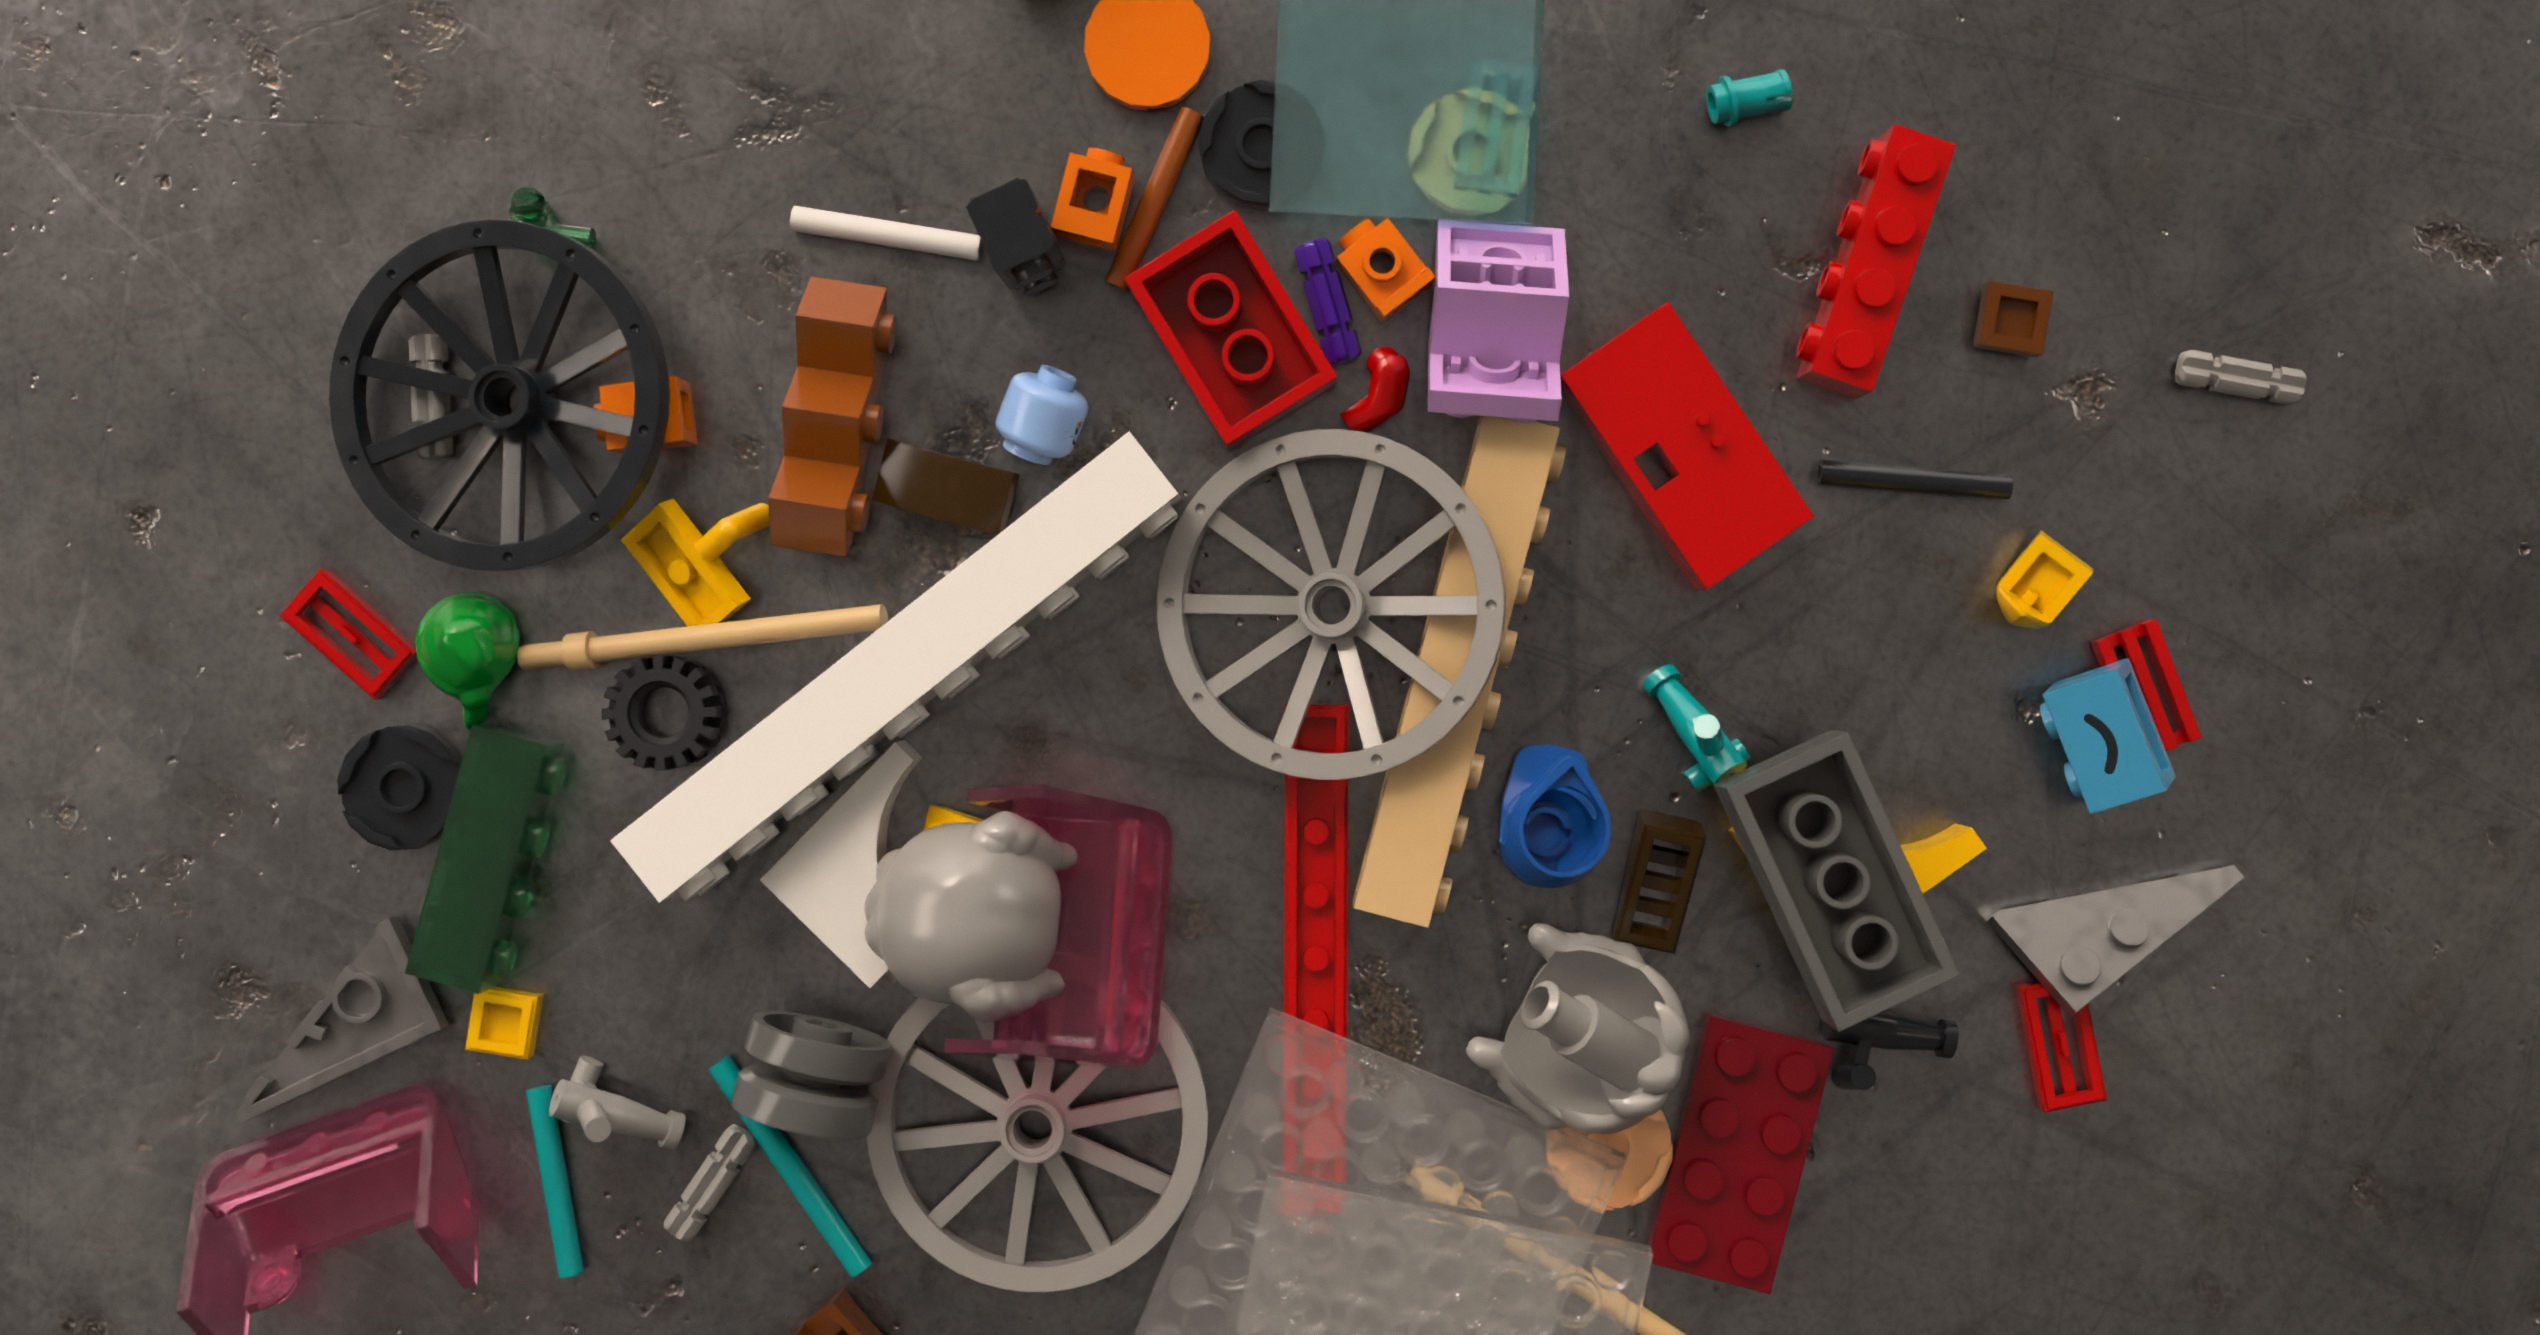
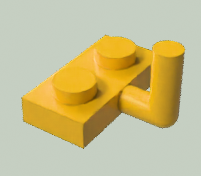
[621,498,769,626]

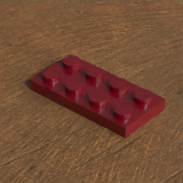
[1643,1013,1834,1294]

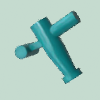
[1643,664,1751,794]

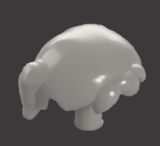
[864,811,1078,1023]
[1466,923,1689,1134]

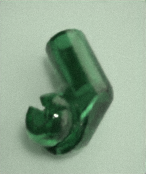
[509,186,596,254]

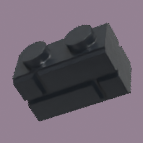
[966,178,1066,295]

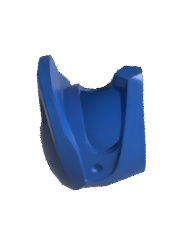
[1499,745,1611,888]

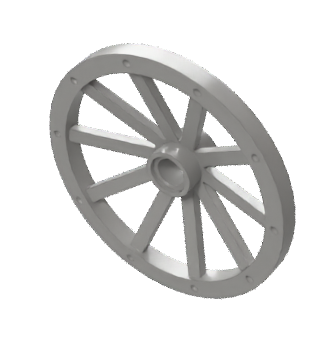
[1157,429,1506,780]
[866,948,1209,1293]

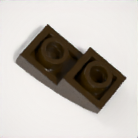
[872,438,1020,535]

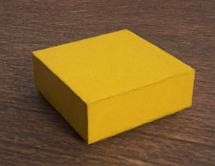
[465,984,544,1060]

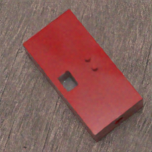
[1560,302,1814,591]

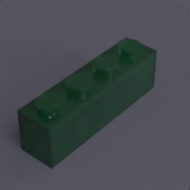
[405,723,567,994]

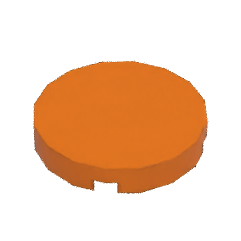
[1084,0,1211,111]

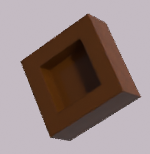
[1973,281,2054,358]

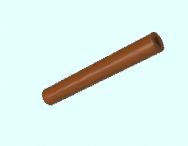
[1104,107,1204,292]

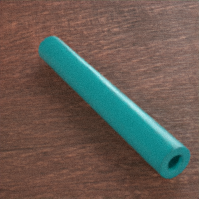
[526,1085,584,1278]

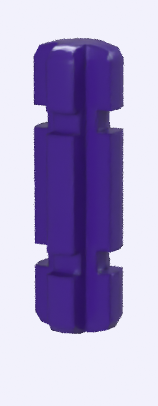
[1294,239,1362,364]

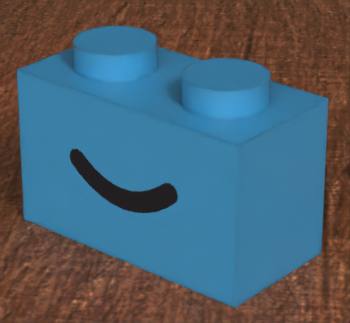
[2040,658,2176,814]

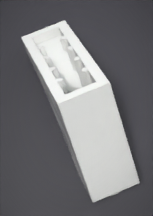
[760,740,923,988]

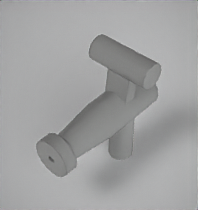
[549,1056,686,1150]

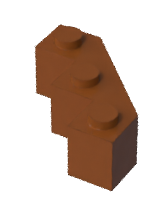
[768,276,897,557]

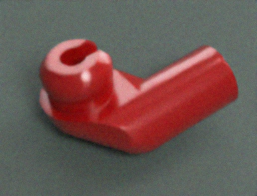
[1339,346,1410,433]

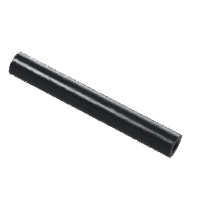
[1817,459,2013,499]

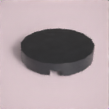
[1198,80,1326,211]
[337,725,469,851]

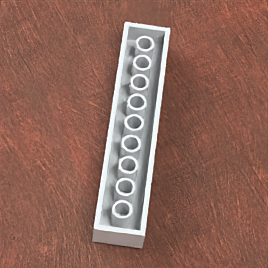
[610,431,1183,903]

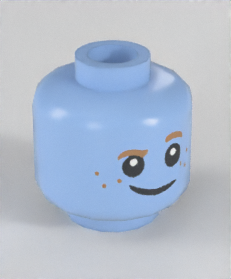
[995,365,1089,465]

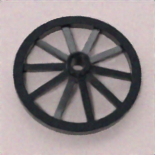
[329,220,670,571]

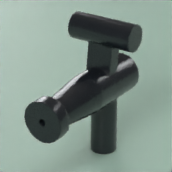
[1822,1011,1959,1090]

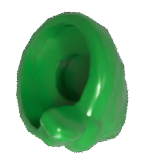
[415,592,520,731]

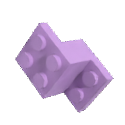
[1428,220,1569,422]

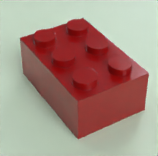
[1124,210,1338,451]

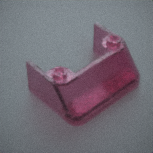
[944,784,1172,1068]
[176,1086,480,1335]

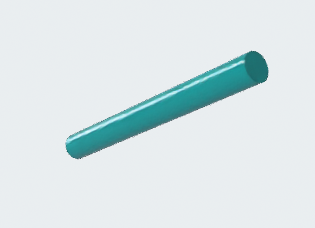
[708,1055,872,1278]

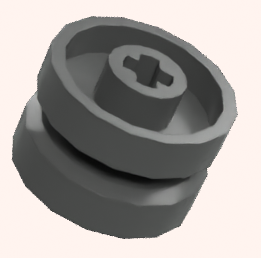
[731,1011,892,1140]

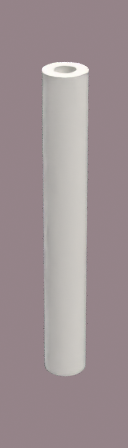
[790,206,983,261]

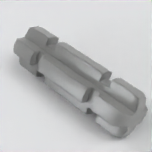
[408,334,453,459]
[2174,349,2307,405]
[663,1124,758,1242]

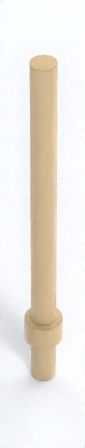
[517,604,888,671]

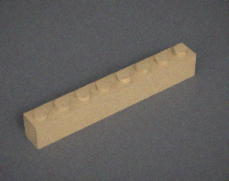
[1352,416,1567,928]

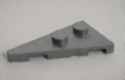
[1987,865,2245,1017]
[235,916,449,1124]

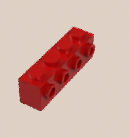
[1795,124,1957,399]

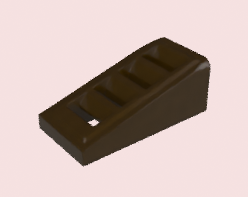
[1612,809,1707,954]

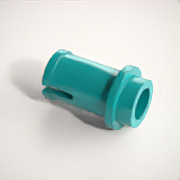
[1706,69,1793,128]

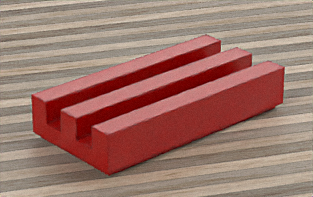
[279,568,417,700]
[2090,619,2202,752]
[2014,982,2107,1113]

